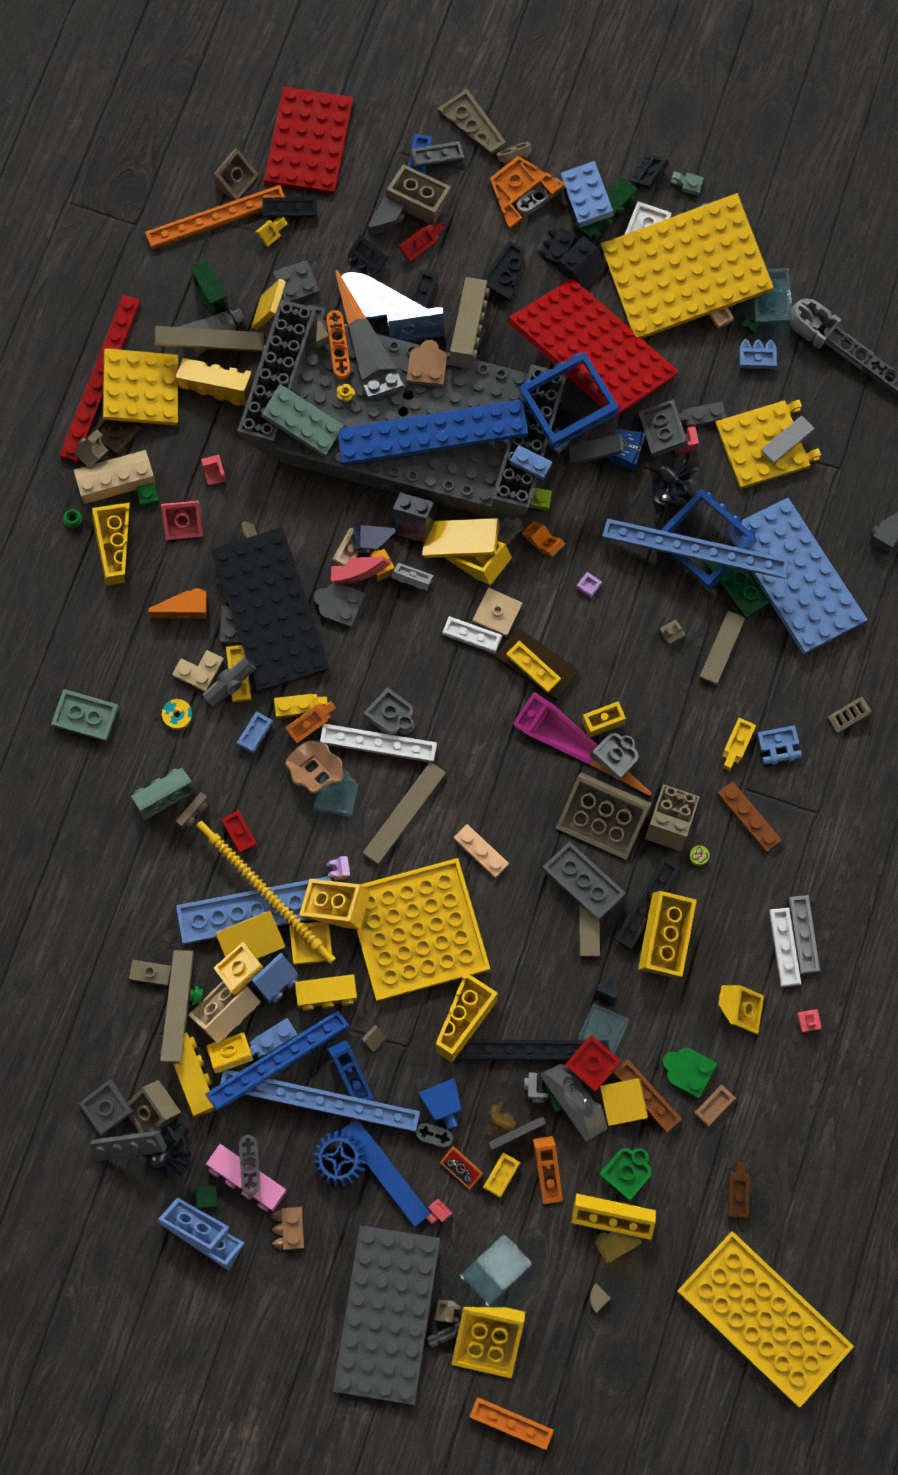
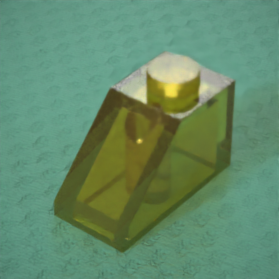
[593,1231,642,1265]

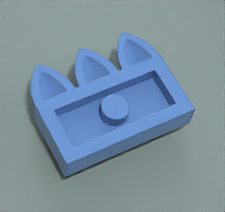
[739,339,777,369]

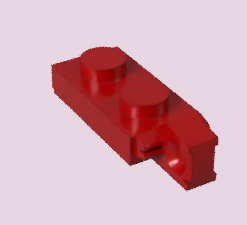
[398,223,445,262]

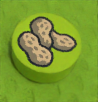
[689,846,709,866]

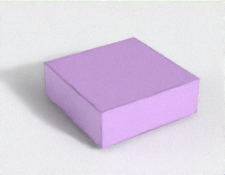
[576,572,602,598]

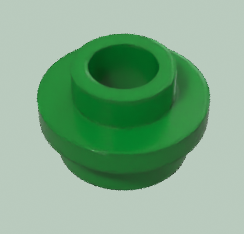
[63,509,82,528]
[189,986,203,1006]

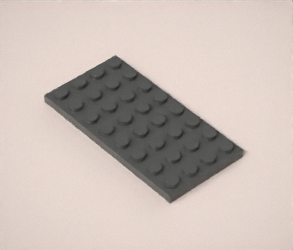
[333,1225,441,1405]

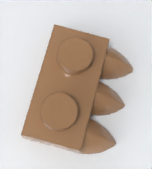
[271,1207,304,1250]

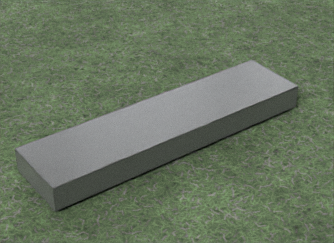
[789,895,820,975]

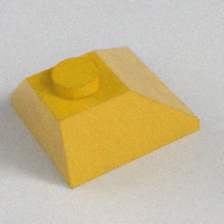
[718,985,764,1034]

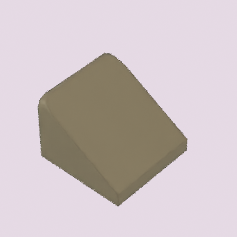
[316,321,329,349]
[362,1025,386,1052]

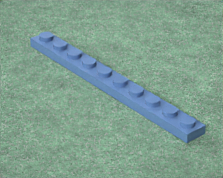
[603,519,790,579]
[220,1070,420,1132]

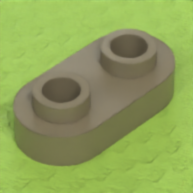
[497,142,532,164]

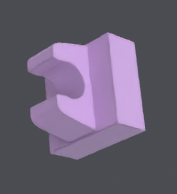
[326,856,350,881]

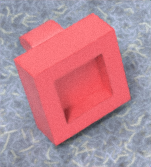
[797,1009,822,1033]
[427,1199,453,1224]

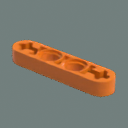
[327,310,350,380]

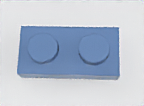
[510,445,552,480]

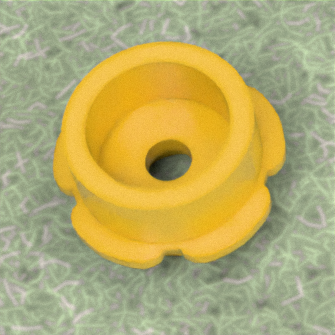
[336,384,355,402]

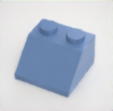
[252,953,299,1004]

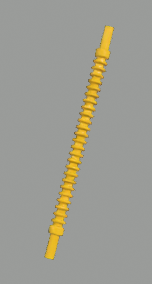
[196,821,336,964]

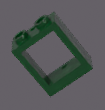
[191,260,229,316]

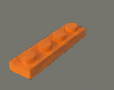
[469,1397,554,1450]

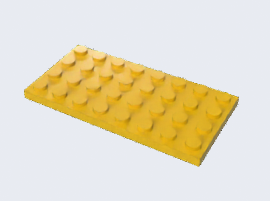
[677,1231,854,1408]

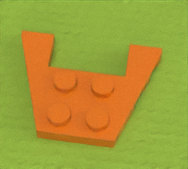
[490,156,565,230]

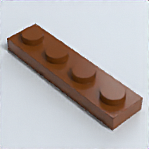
[717,781,782,853]
[613,1059,682,1133]

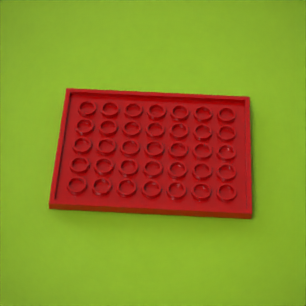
[506,279,679,418]

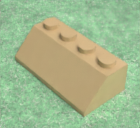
[74,450,156,504]

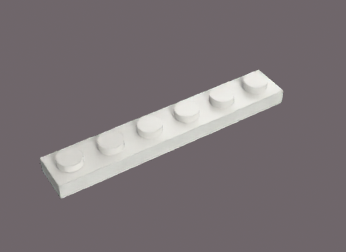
[320,724,437,763]

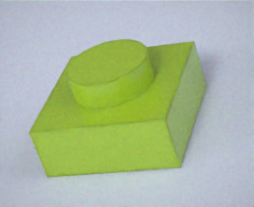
[531,488,552,511]

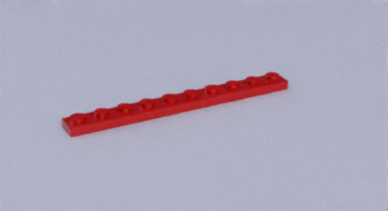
[59,295,140,463]

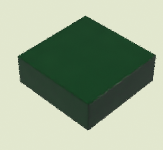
[196,1186,218,1209]

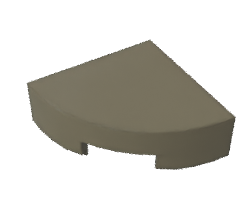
[590,1284,610,1313]

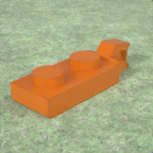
[285,701,336,743]

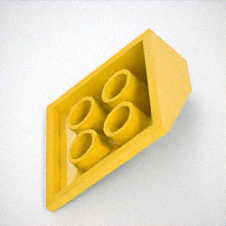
[451,1307,525,1378]

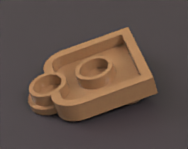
[406,340,447,387]

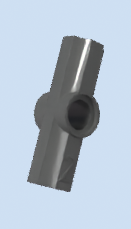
[203,656,256,707]

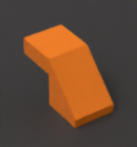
[521,521,565,557]

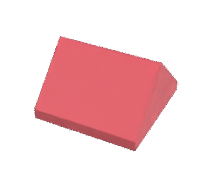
[161,501,203,540]

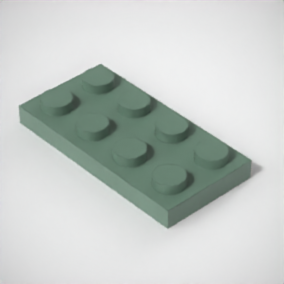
[261,384,343,457]

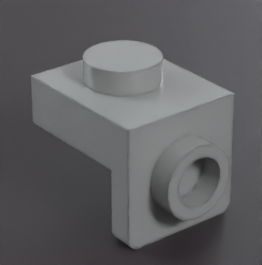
[524,1073,548,1103]

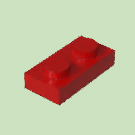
[221,810,257,854]

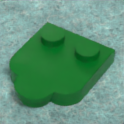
[663,1048,717,1099]
[598,1148,651,1202]

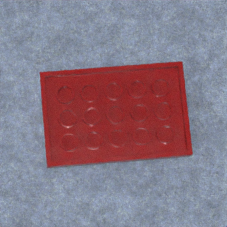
[264,87,353,195]

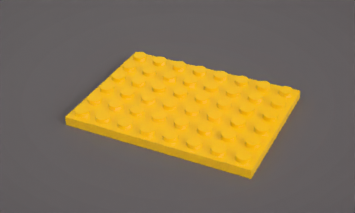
[601,193,774,339]

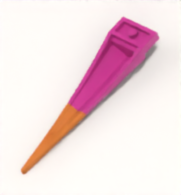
[513,692,652,795]

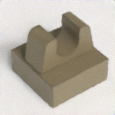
[659,619,686,646]
[435,1300,460,1323]

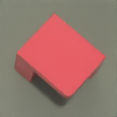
[675,426,699,454]
[201,455,226,486]

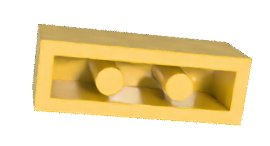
[295,974,357,1011]

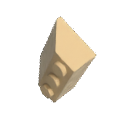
[188,981,260,1044]

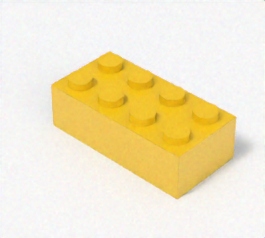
[638,891,697,978]

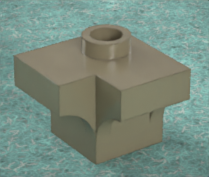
[74,430,108,469]

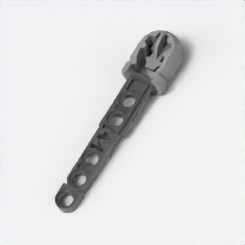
[789,299,898,396]

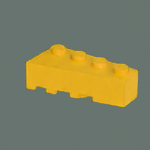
[175,358,253,406]
[92,503,130,585]

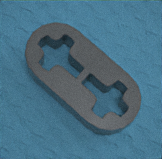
[416,1123,453,1148]

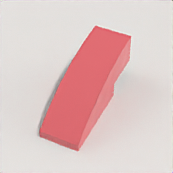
[331,556,391,584]

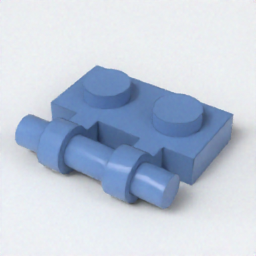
[757,725,802,765]

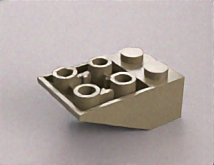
[645,784,700,852]

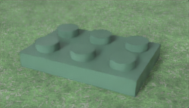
[51,689,119,742]

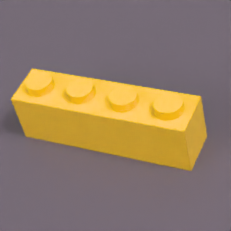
[174,1033,215,1118]
[571,1194,656,1240]

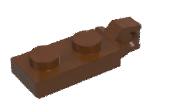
[727,1161,750,1219]

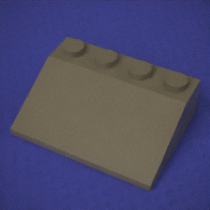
[556,772,652,860]

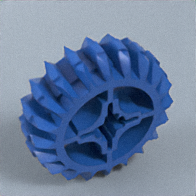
[313,1131,368,1186]

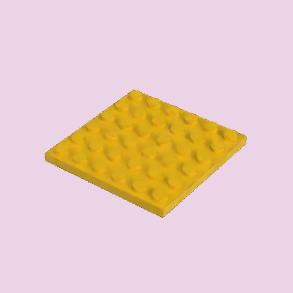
[356,858,490,1002]

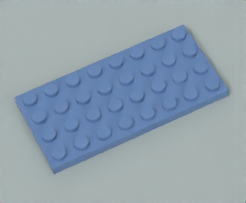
[725,498,867,655]

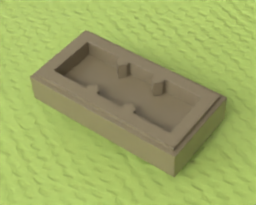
[129,960,172,986]

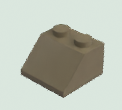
[128,1080,181,1133]

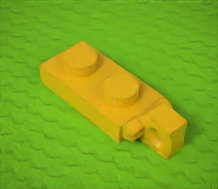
[274,694,328,718]
[722,718,756,771]

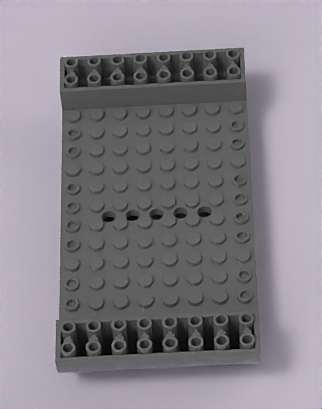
[238,299,567,518]

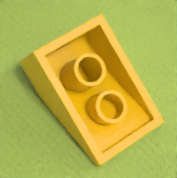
[444,541,512,585]
[299,879,370,930]

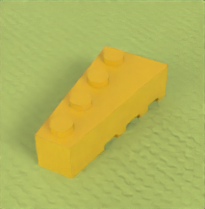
[436,972,498,1063]

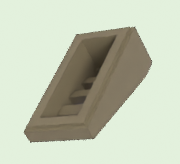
[827,697,872,733]

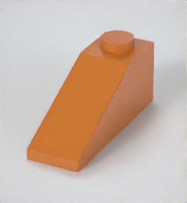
[148,588,208,619]
[533,1136,563,1204]

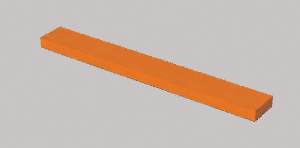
[145,185,285,250]

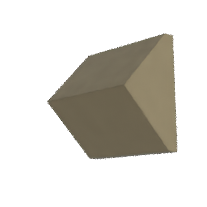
[213,148,259,200]

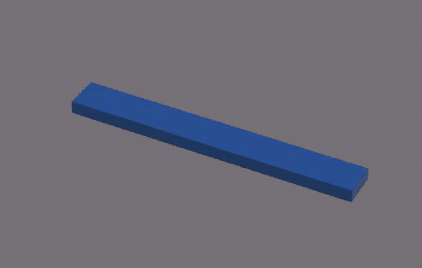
[205,1010,349,1112]

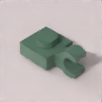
[671,172,704,196]

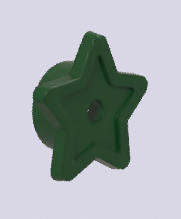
[741,312,764,333]

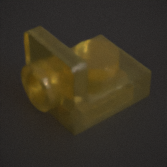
[489,1101,517,1131]

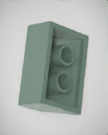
[131,768,195,820]

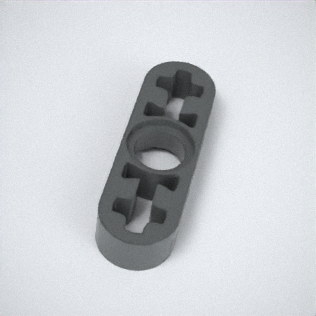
[239,1135,260,1195]

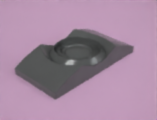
[540,1063,608,1142]

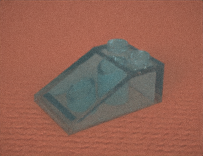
[753,268,793,323]
[460,1234,532,1307]

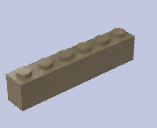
[449,277,490,368]

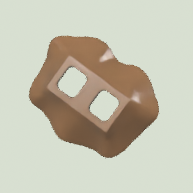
[286,741,343,793]

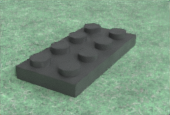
[542,841,626,922]

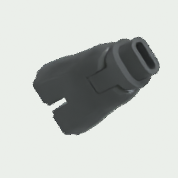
[179,308,246,357]

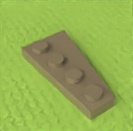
[437,89,506,155]

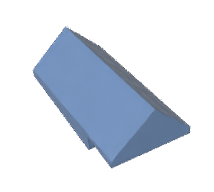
[157,1198,244,1271]

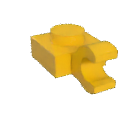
[255,217,288,247]

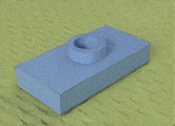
[237,711,273,754]

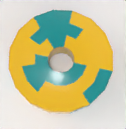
[162,699,193,730]

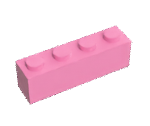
[206,1144,287,1212]

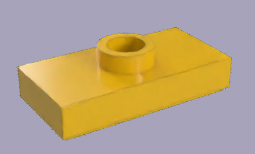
[483,1153,520,1198]

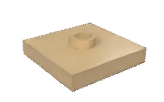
[472,588,523,637]

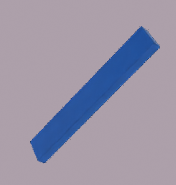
[341,1119,430,1227]

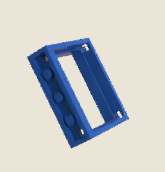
[519,352,619,449]
[661,489,757,590]

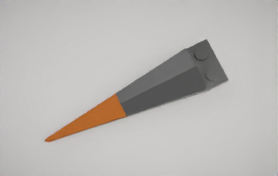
[335,270,404,401]

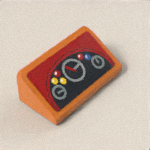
[440,1146,483,1190]

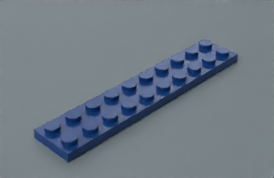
[338,399,528,466]

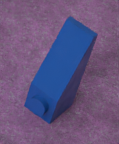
[328,1040,374,1100]

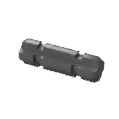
[427,1322,460,1348]

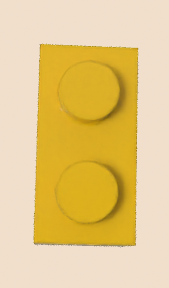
[582,701,626,738]

